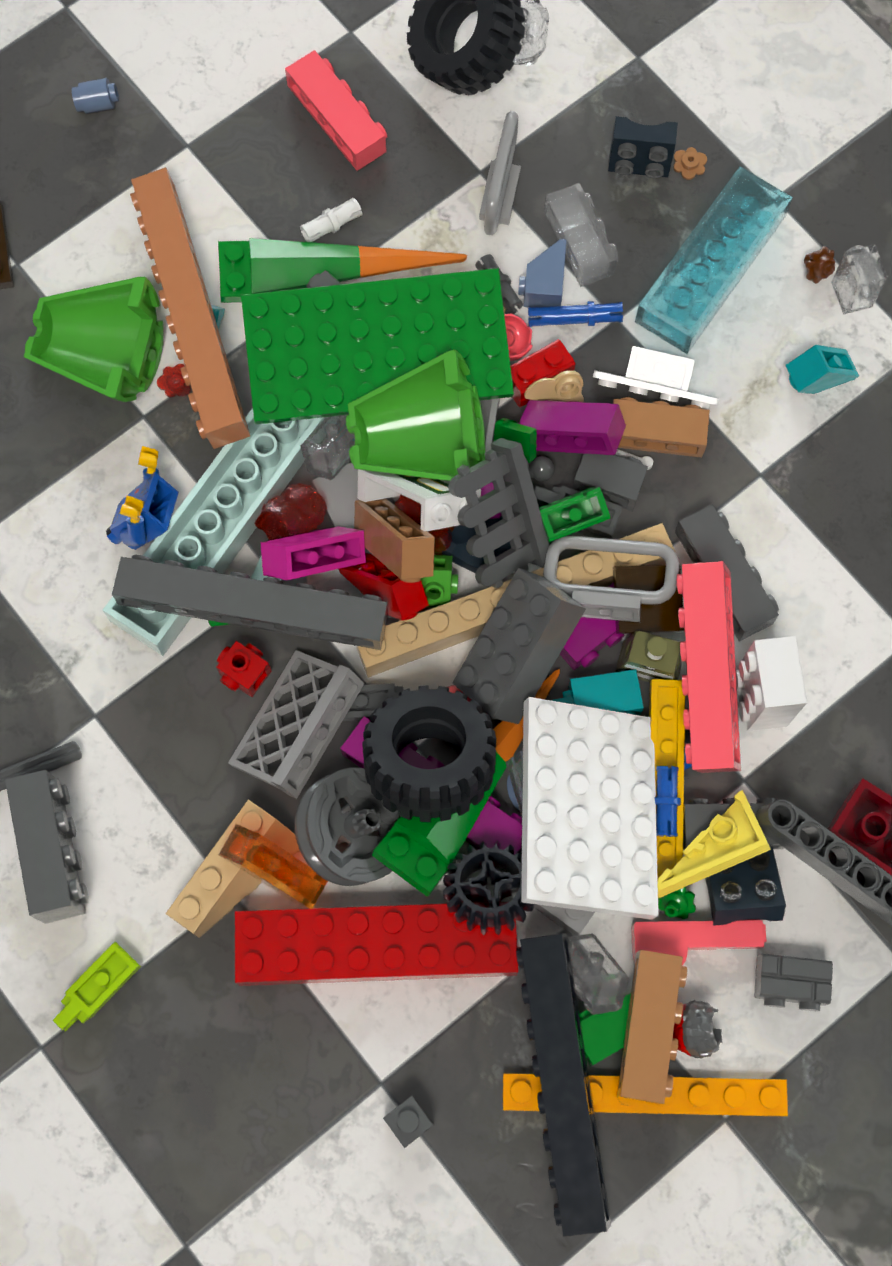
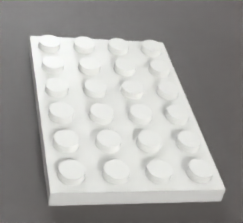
[521,697,658,919]

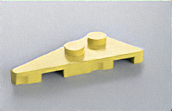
[658,790,771,898]

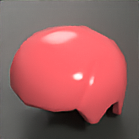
[504,313,533,361]

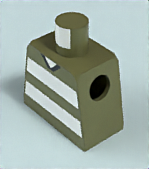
[615,631,683,682]

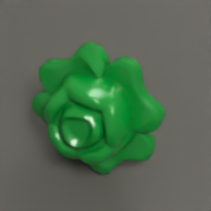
[658,887,696,919]

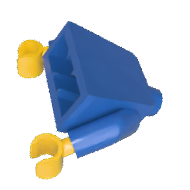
[106,446,179,550]

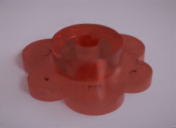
[157,364,190,398]

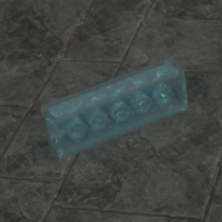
[635,166,793,354]

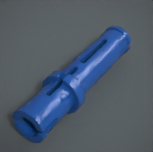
[528,301,623,327]

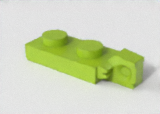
[53,942,141,1032]

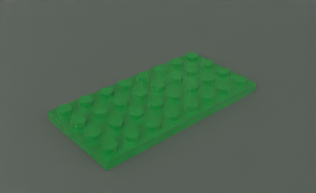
[241,268,514,425]

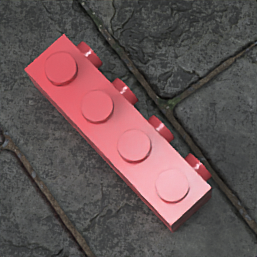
[285,50,387,171]

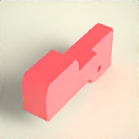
[631,919,767,965]

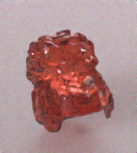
[254,483,327,541]

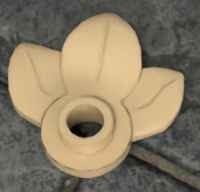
[524,371,584,402]

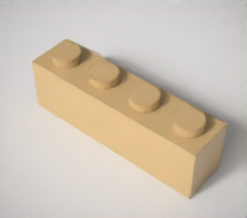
[165,800,300,938]

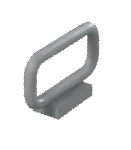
[479,111,521,235]
[543,536,679,622]

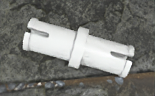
[300,198,362,242]

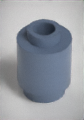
[72,78,119,114]

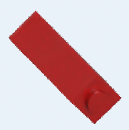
[338,553,429,621]

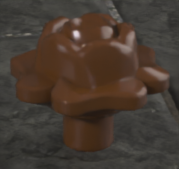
[804,246,835,284]

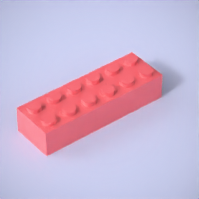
[677,561,741,773]

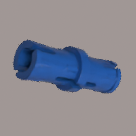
[654,766,681,837]

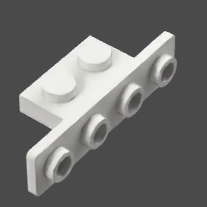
[593,346,719,409]

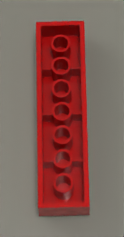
[235,901,518,986]

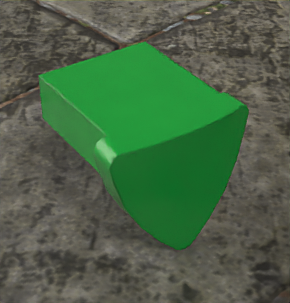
[494,418,537,463]

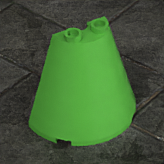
[24,277,163,402]
[346,350,485,481]

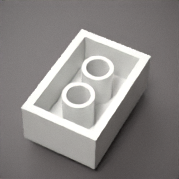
[736,636,807,731]

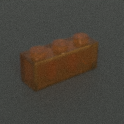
[218,824,328,909]

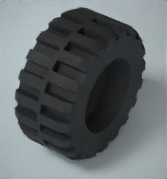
[407,0,525,95]
[362,685,496,823]

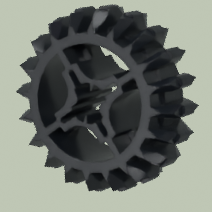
[443,840,534,935]

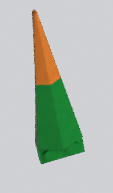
[218,238,467,303]
[372,669,560,897]

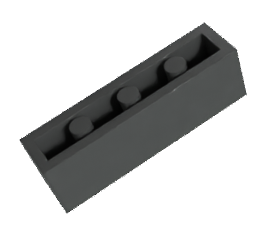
[675,504,779,642]

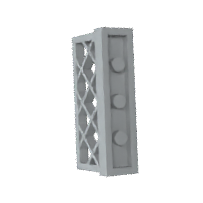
[228,650,365,799]

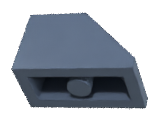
[518,239,567,308]

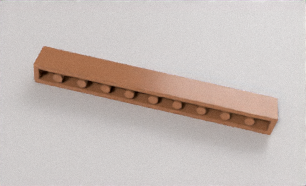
[130,167,250,449]

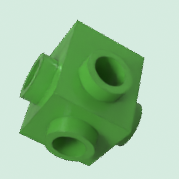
[421,555,458,608]

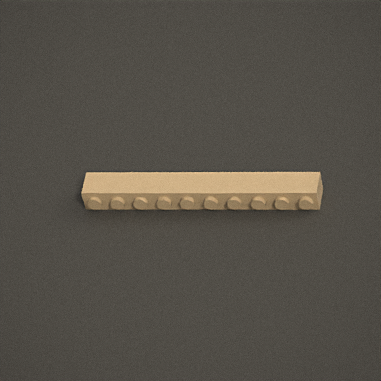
[356,523,675,678]

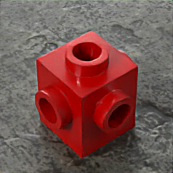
[216,641,272,697]

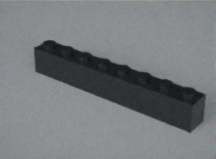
[516,933,611,1237]

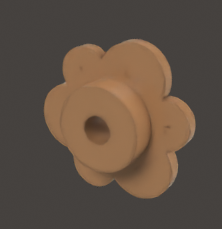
[673,147,707,180]

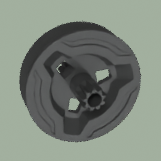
[295,768,401,886]

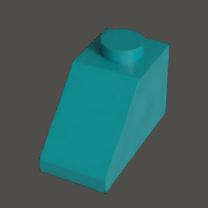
[785,345,859,394]

